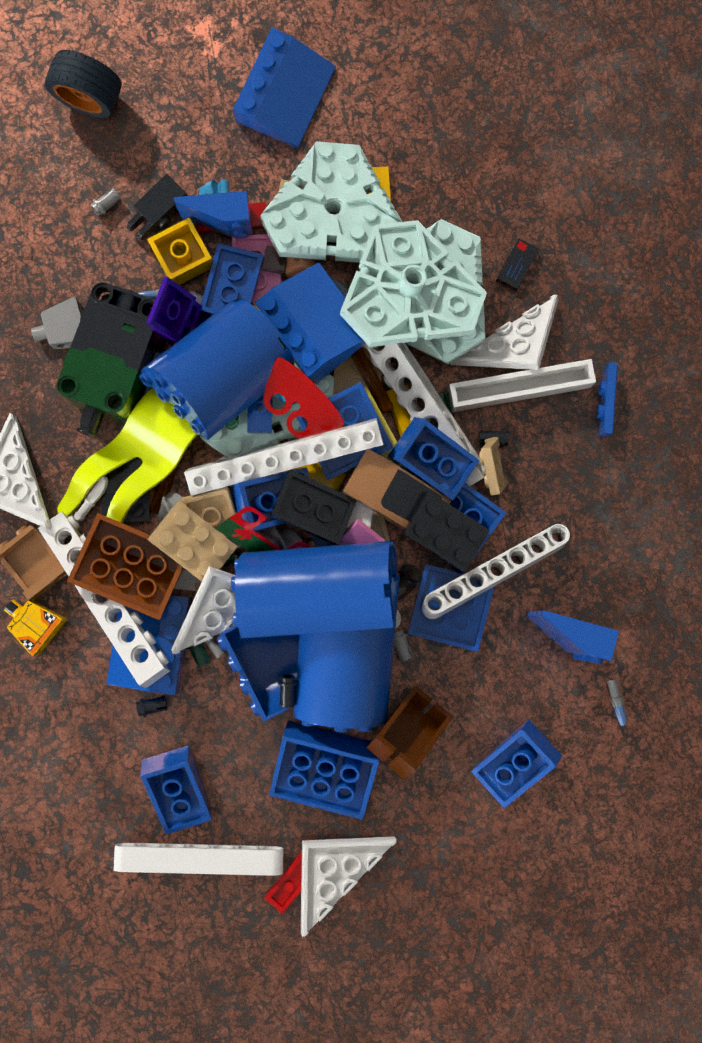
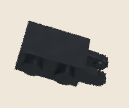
[126,174,188,241]

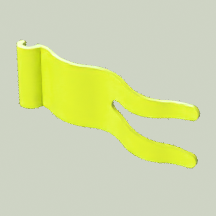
[57,388,197,523]

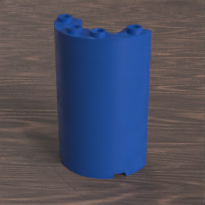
[231,541,397,638]
[293,572,400,732]

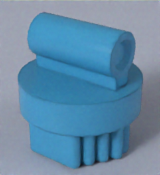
[199,179,229,195]

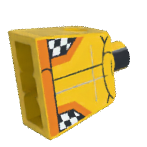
[4,599,68,656]

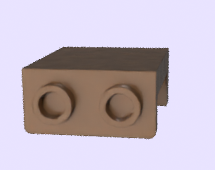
[0,525,67,601]

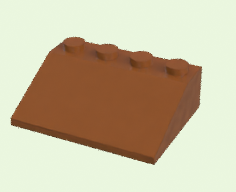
[67,513,184,620]

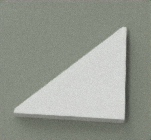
[450,295,558,370]
[0,413,51,530]
[171,566,236,654]
[301,836,396,937]

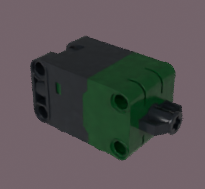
[56,282,166,438]

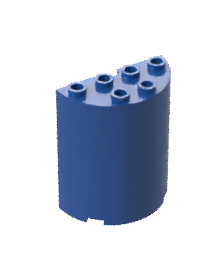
[139,300,295,440]
[217,626,300,722]

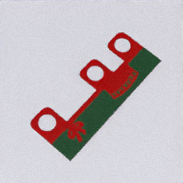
[214,506,310,552]

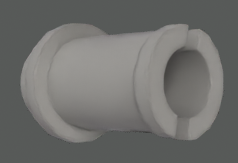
[90,187,122,217]
[394,630,414,662]

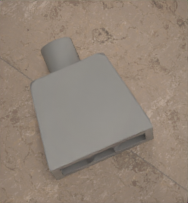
[31,297,83,349]

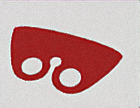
[263,357,344,438]

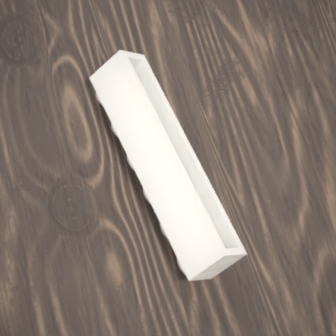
[447,359,596,412]

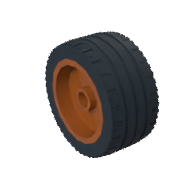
[44,50,122,118]

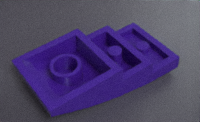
[146,276,208,346]

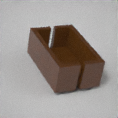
[366,685,454,779]

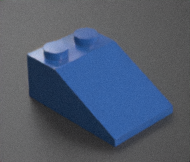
[174,191,253,239]
[387,417,480,501]
[230,467,310,532]
[471,719,562,808]
[140,745,212,834]

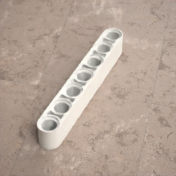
[421,524,570,619]
[114,843,284,876]

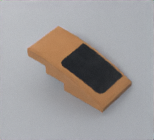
[343,449,451,530]

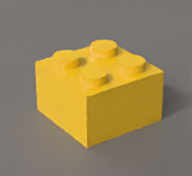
[147,217,213,285]

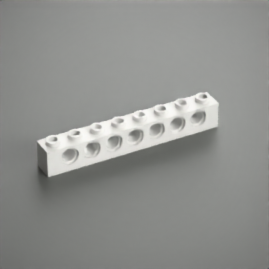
[363,343,486,486]
[184,418,383,496]
[38,511,170,688]

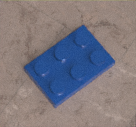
[200,243,264,316]

